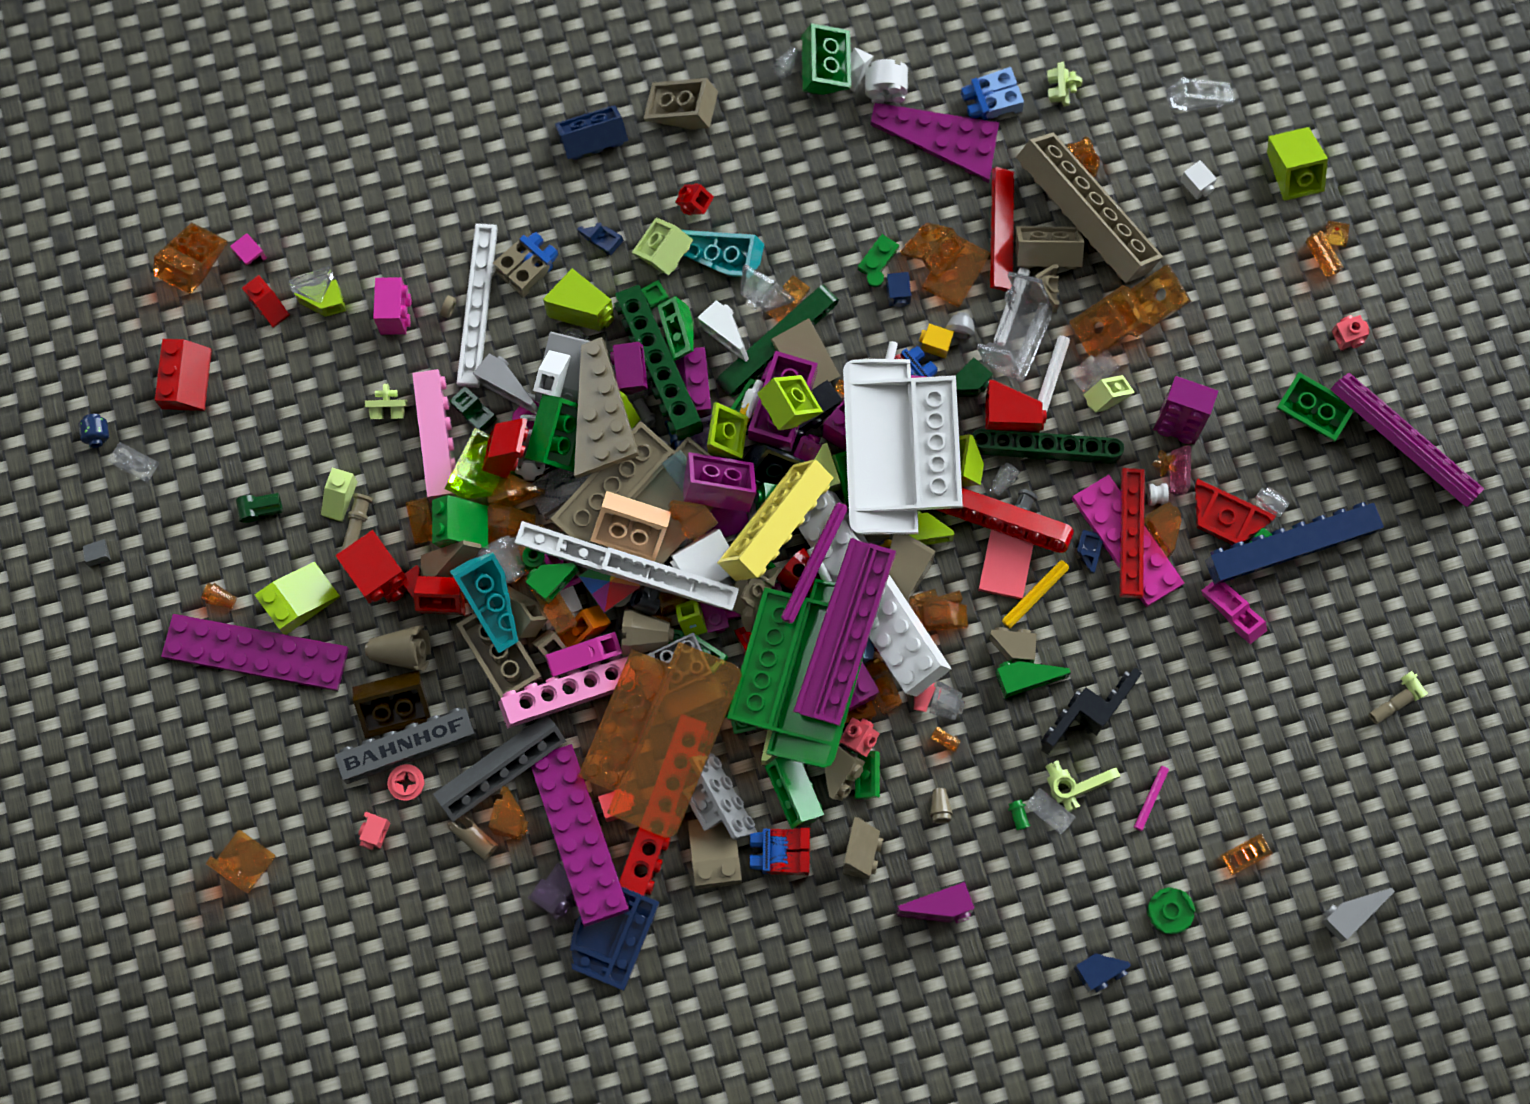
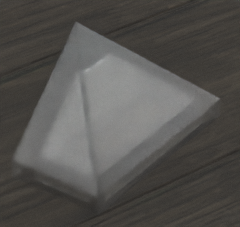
[289,266,333,303]

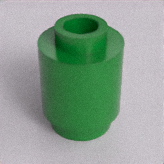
[522,548,546,573]

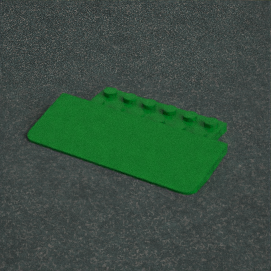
[727,578,866,768]

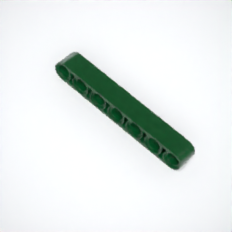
[716,285,839,398]
[972,429,1124,464]

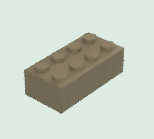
[456,613,543,699]

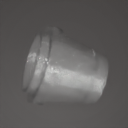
[478,535,527,584]

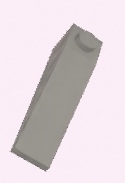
[473,354,538,415]

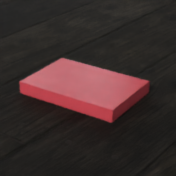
[978,529,1034,600]

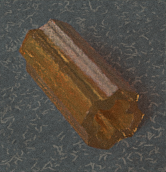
[1305,231,1344,278]

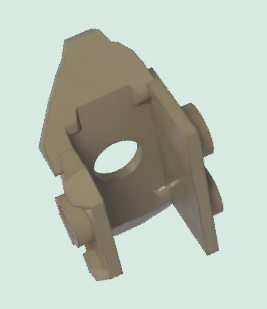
[732,567,781,632]

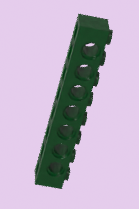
[614,285,703,441]

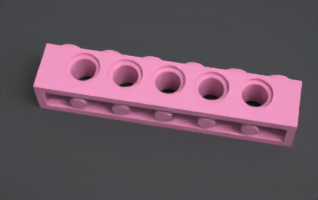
[498,655,639,729]

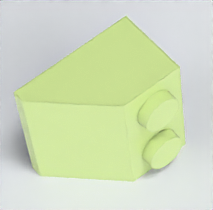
[632,218,693,275]

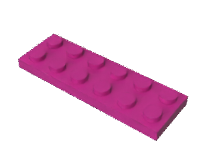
[1071,475,1184,608]

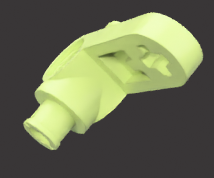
[1045,760,1121,813]

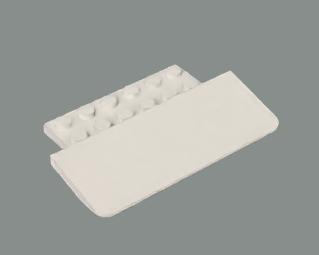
[843,359,963,534]

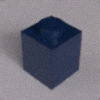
[886,272,911,308]

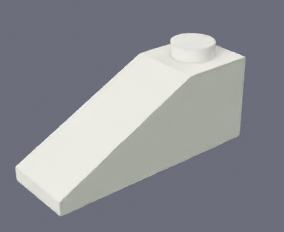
[698,300,749,362]

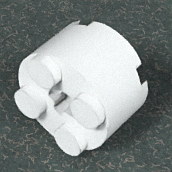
[865,59,908,104]

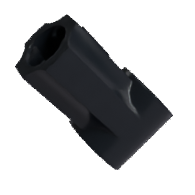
[630,585,661,616]

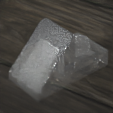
[1071,350,1120,391]

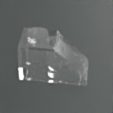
[929,681,965,720]

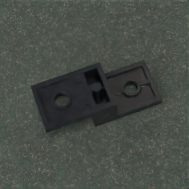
[1041,668,1142,755]

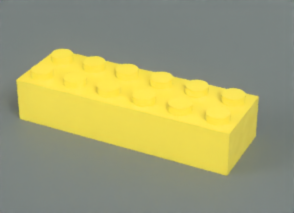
[717,459,833,581]

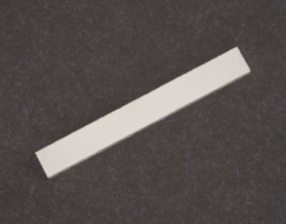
[457,224,498,388]

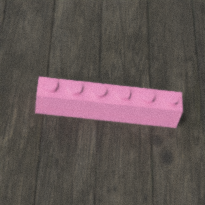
[412,369,460,504]

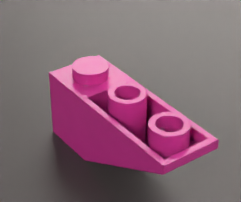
[545,632,622,677]

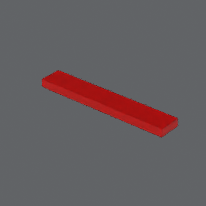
[990,167,1014,292]
[1119,468,1145,599]

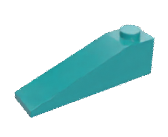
[682,230,764,277]
[450,552,518,653]

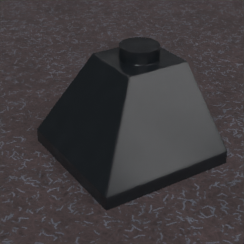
[742,446,805,486]

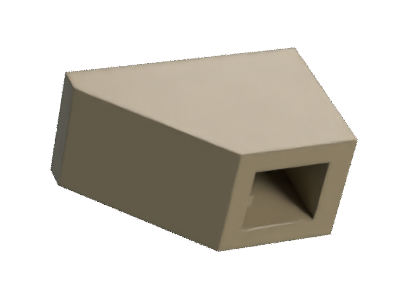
[989,627,1037,663]
[824,746,865,801]

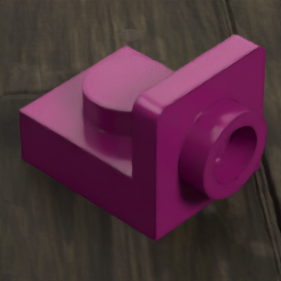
[793,434,824,462]

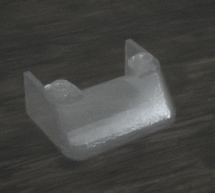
[977,272,1052,382]

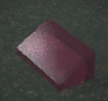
[1170,445,1191,494]

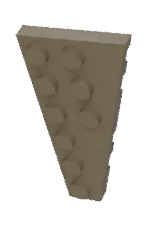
[574,337,639,479]

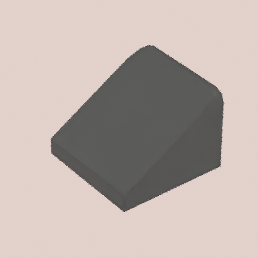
[83,539,111,567]

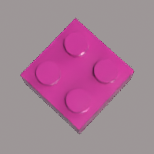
[373,277,411,335]

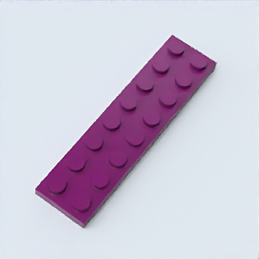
[161,614,349,691]
[531,744,629,927]

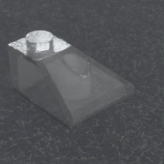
[741,264,795,312]

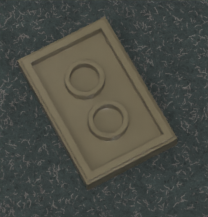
[770,319,840,389]

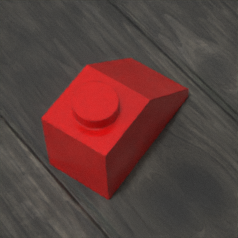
[242,275,290,328]

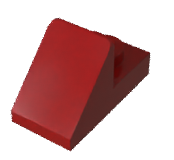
[383,565,421,603]

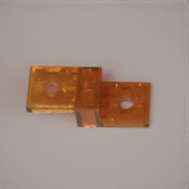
[1069,264,1191,358]

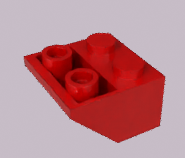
[482,418,529,479]
[414,576,466,615]

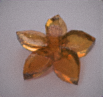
[1152,450,1177,477]

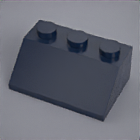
[555,105,628,160]

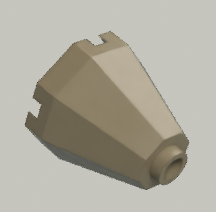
[621,608,674,656]

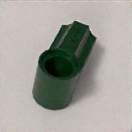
[236,493,283,523]

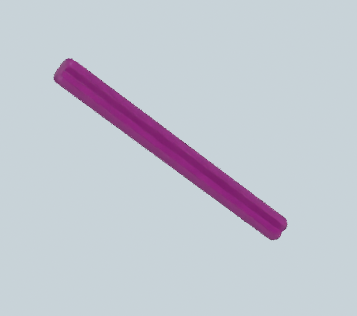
[781,502,847,624]

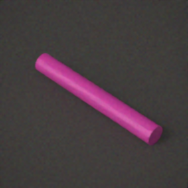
[1134,766,1169,831]

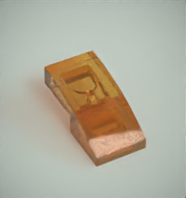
[765,275,810,322]
[913,589,963,608]

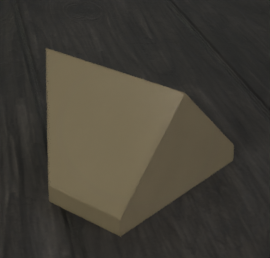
[1030,264,1059,313]

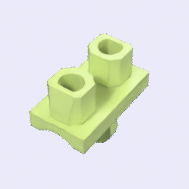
[1047,62,1082,106]
[365,384,408,419]

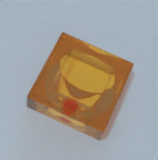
[1324,221,1350,247]

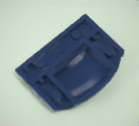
[570,886,660,990]

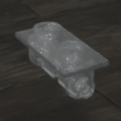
[1025,788,1076,835]

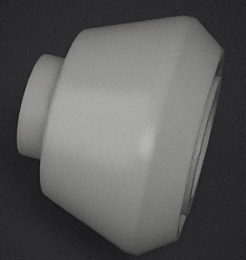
[946,312,975,339]

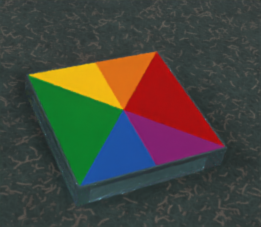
[578,569,641,613]

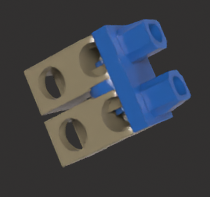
[493,232,558,298]

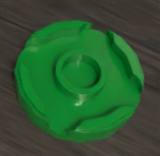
[1148,887,1195,935]

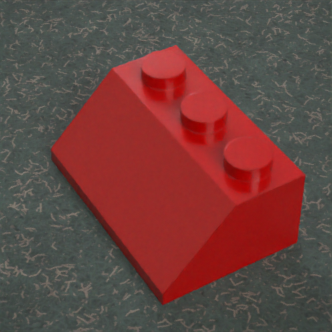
[155,339,212,411]

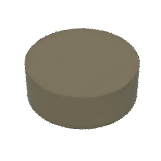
[440,295,456,318]

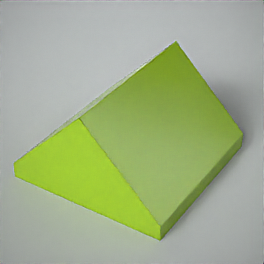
[707,402,748,459]

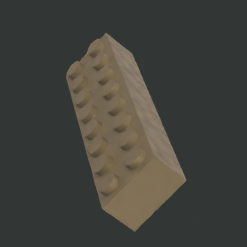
[1016,132,1163,283]

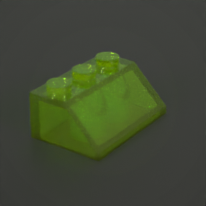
[444,428,500,499]

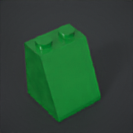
[432,495,488,552]

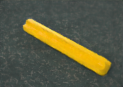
[1002,560,1069,629]

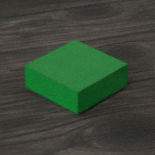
[641,280,669,310]

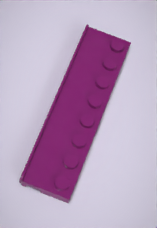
[1331,373,1484,507]
[793,538,896,727]

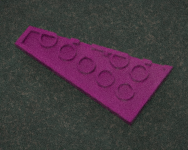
[871,102,999,183]

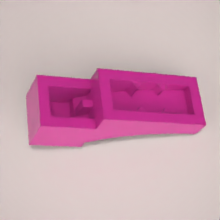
[1202,582,1267,644]

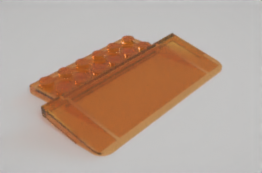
[578,642,741,838]

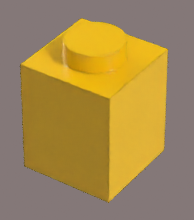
[919,323,954,359]

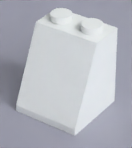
[670,528,730,582]

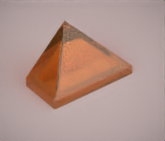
[405,497,432,544]

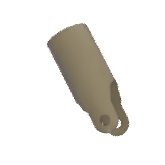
[447,814,498,860]

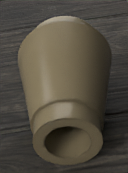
[930,788,953,824]

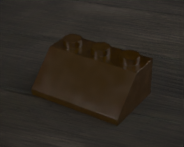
[352,670,431,738]

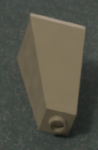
[889,534,935,602]

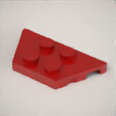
[1195,479,1276,545]

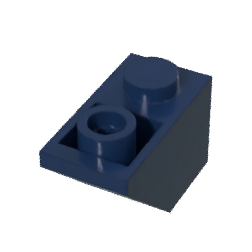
[1074,953,1131,993]

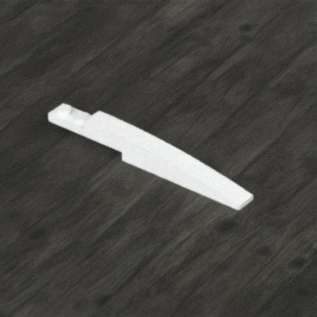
[515,521,739,611]

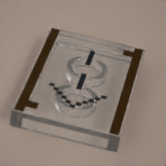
[522,466,591,521]

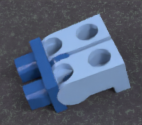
[961,67,1024,120]

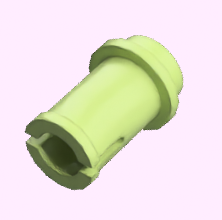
[1400,671,1428,701]

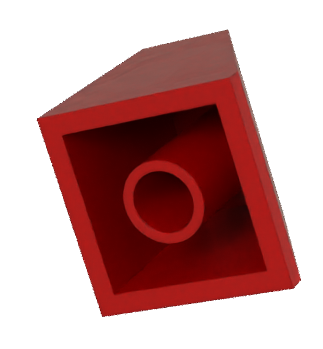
[985,380,1047,433]
[335,530,406,603]

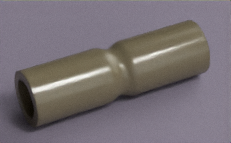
[1369,689,1414,724]

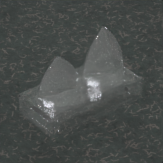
[108,442,159,482]

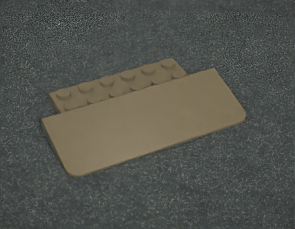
[550,421,714,607]

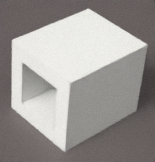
[1181,160,1217,199]

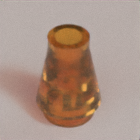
[201,583,237,609]

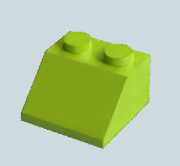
[757,375,823,430]

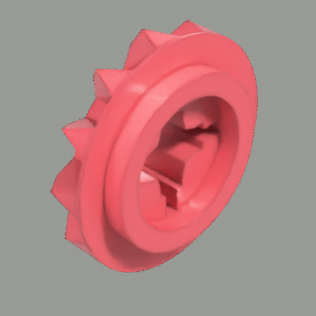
[388,764,425,801]

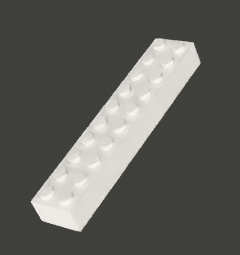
[798,490,951,697]

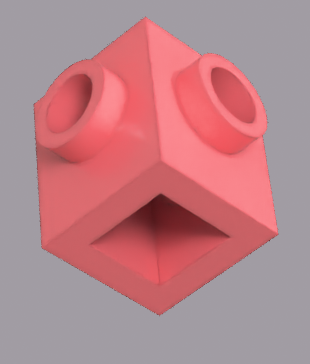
[1331,315,1369,350]
[840,718,880,757]

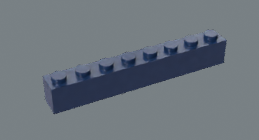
[1205,502,1384,585]

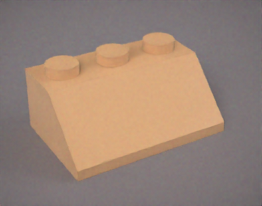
[590,491,671,562]

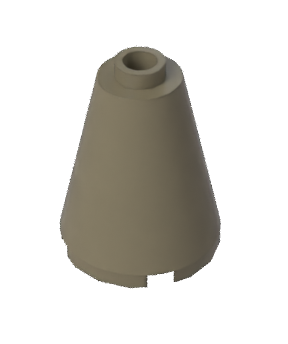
[365,625,431,671]

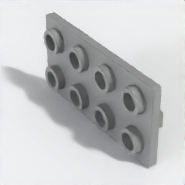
[683,753,757,839]

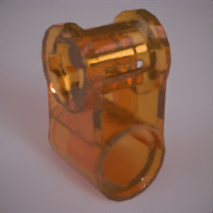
[1066,136,1100,178]

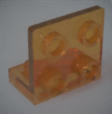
[900,223,965,277]
[205,830,276,894]

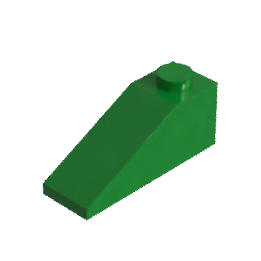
[657,296,694,361]
[995,661,1071,698]

